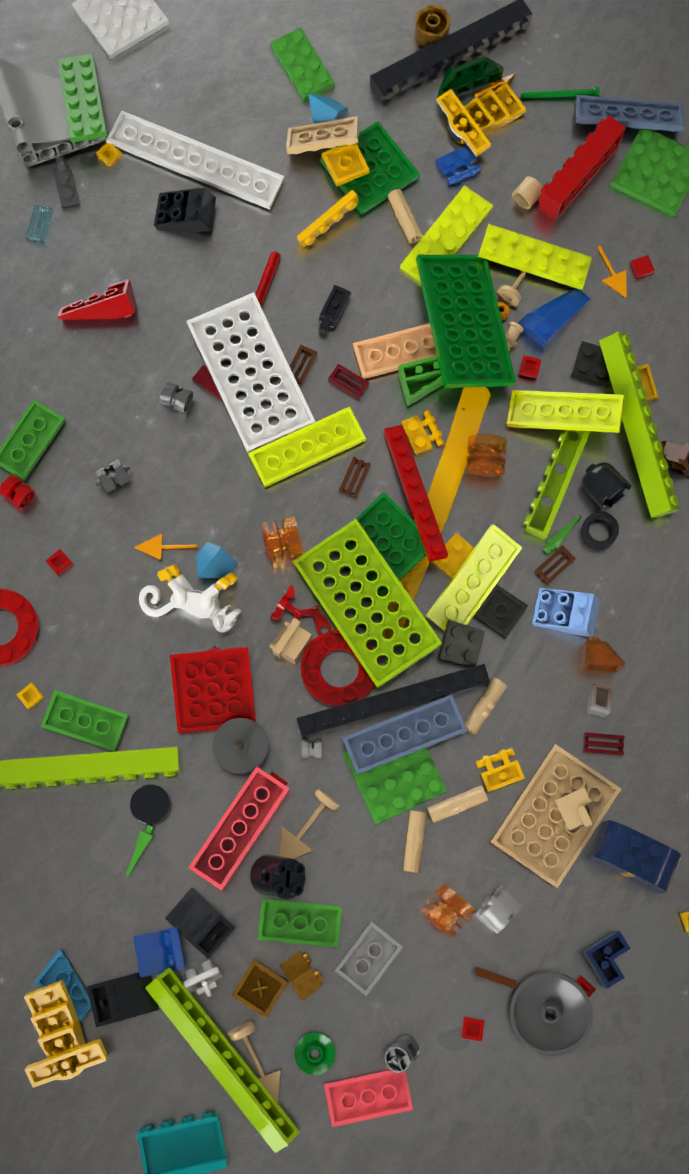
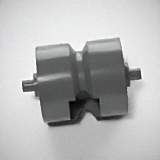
[95,459,130,493]
[384,1036,420,1073]

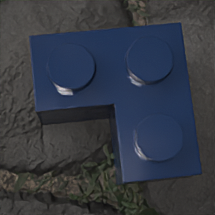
[582,931,631,989]

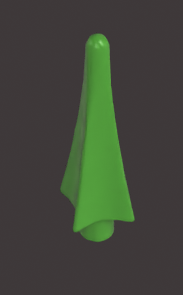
[543,515,581,553]
[126,824,155,876]

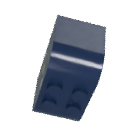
[587,820,682,893]

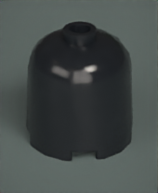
[583,462,632,511]

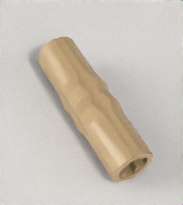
[388,189,423,244]
[464,678,507,735]
[427,785,488,823]
[403,811,427,873]

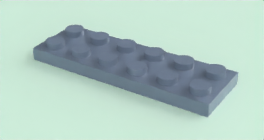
[575,95,685,132]
[342,695,467,775]

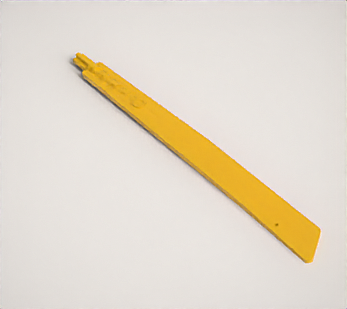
[383,387,491,639]

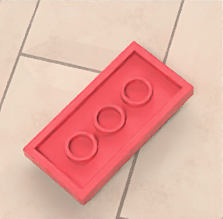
[324,1070,413,1127]

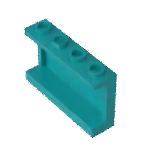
[136,1111,228,1174]

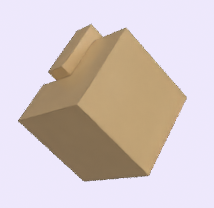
[269,618,312,665]
[555,787,593,830]

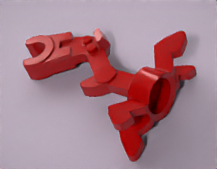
[270,585,331,635]

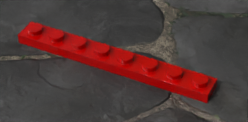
[384,425,448,562]

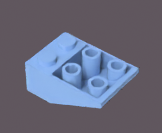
[532,588,601,637]

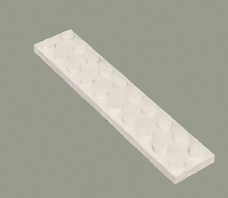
[106,110,285,210]

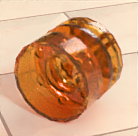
[466,434,507,477]
[262,516,303,562]
[421,883,476,938]

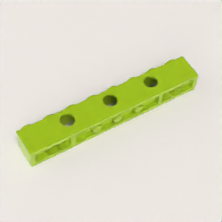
[523,430,590,540]

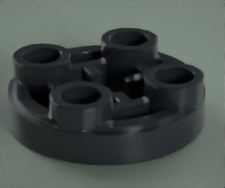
[130,784,170,825]

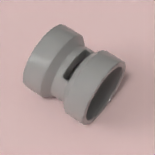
[302,739,322,758]

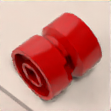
[0,474,35,510]

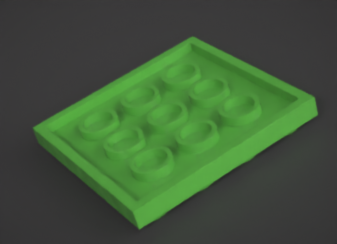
[610,128,689,217]
[343,748,447,825]

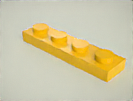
[296,190,359,248]

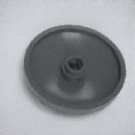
[510,971,593,1056]

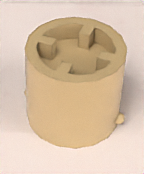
[512,176,543,209]

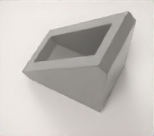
[586,684,612,718]

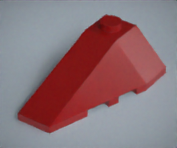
[57,279,136,320]

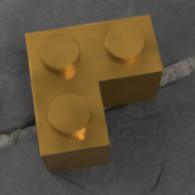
[279,951,323,1001]

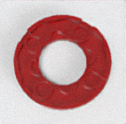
[0,589,39,666]
[301,630,378,707]

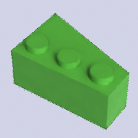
[398,356,443,407]

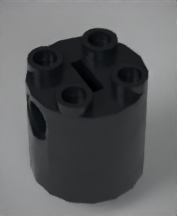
[250,854,305,900]

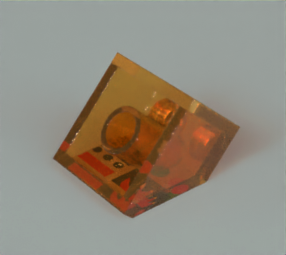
[579,637,625,672]

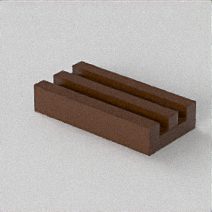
[289,345,317,386]
[339,457,371,498]
[535,545,576,585]
[474,967,517,989]

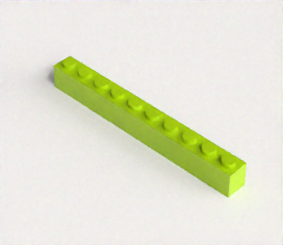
[599,332,679,517]
[0,747,181,789]
[145,967,300,1153]

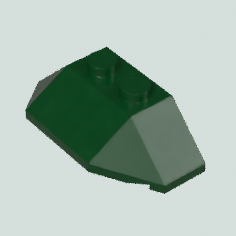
[437,56,504,98]

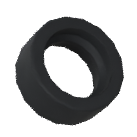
[581,511,619,549]

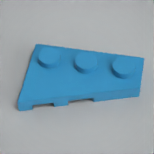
[33,949,92,1022]

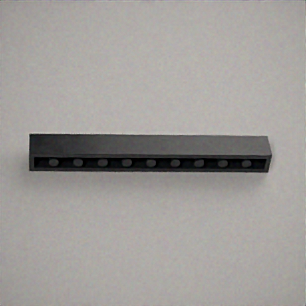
[370,0,533,102]
[297,663,490,739]

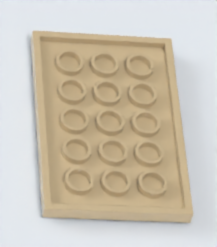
[490,744,621,888]

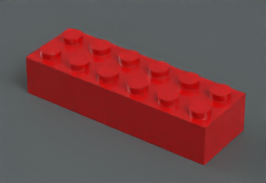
[538,115,626,222]

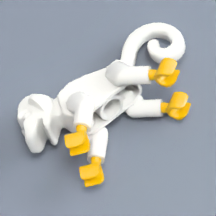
[139,565,242,633]

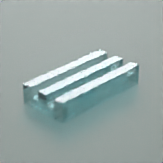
[25,204,54,244]

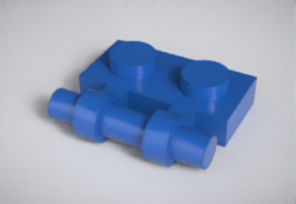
[436,145,482,185]

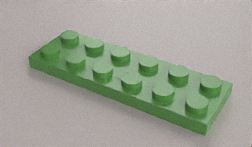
[58,53,107,143]

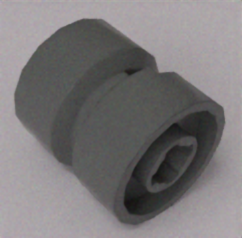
[159,381,193,414]

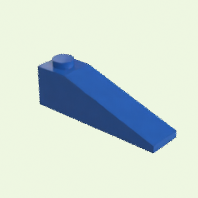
[518,288,591,350]

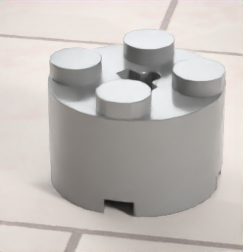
[474,885,522,934]

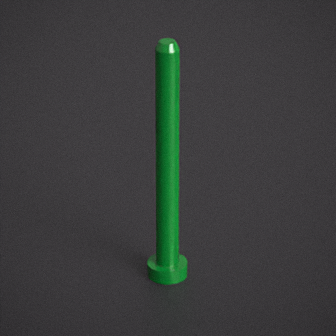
[521,86,600,99]

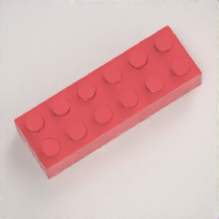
[188,766,290,891]

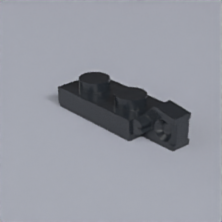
[318,285,351,336]

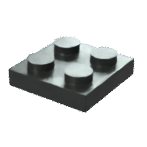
[571,341,610,387]
[475,584,528,638]
[438,620,485,667]

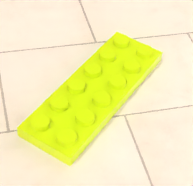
[400,185,493,282]
[478,224,592,290]
[507,390,625,433]
[248,406,366,487]
[425,524,522,632]

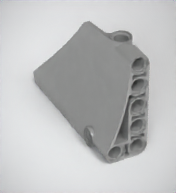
[0,59,105,166]

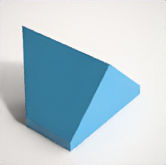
[308,93,348,124]
[196,542,238,578]

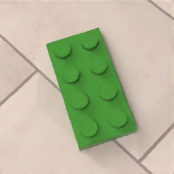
[270,27,335,101]
[0,399,66,481]
[40,690,129,752]
[258,899,342,948]

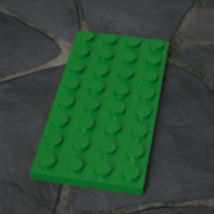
[416,255,516,388]

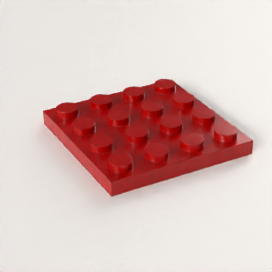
[169,646,256,733]

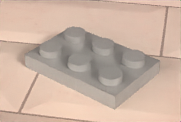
[334,921,403,996]

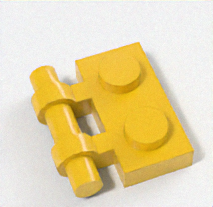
[401,410,445,457]
[475,748,525,793]

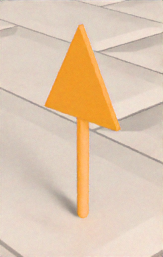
[475,74,515,97]
[597,246,627,298]
[134,534,198,560]

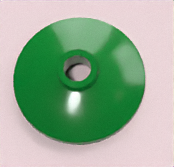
[294,1033,335,1076]

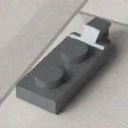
[54,156,80,208]

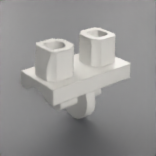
[183,959,223,997]

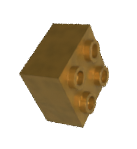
[231,959,289,1018]

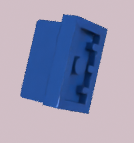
[133,927,185,977]

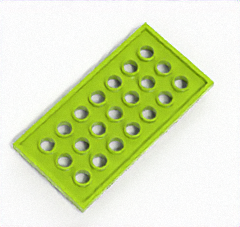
[292,519,442,688]

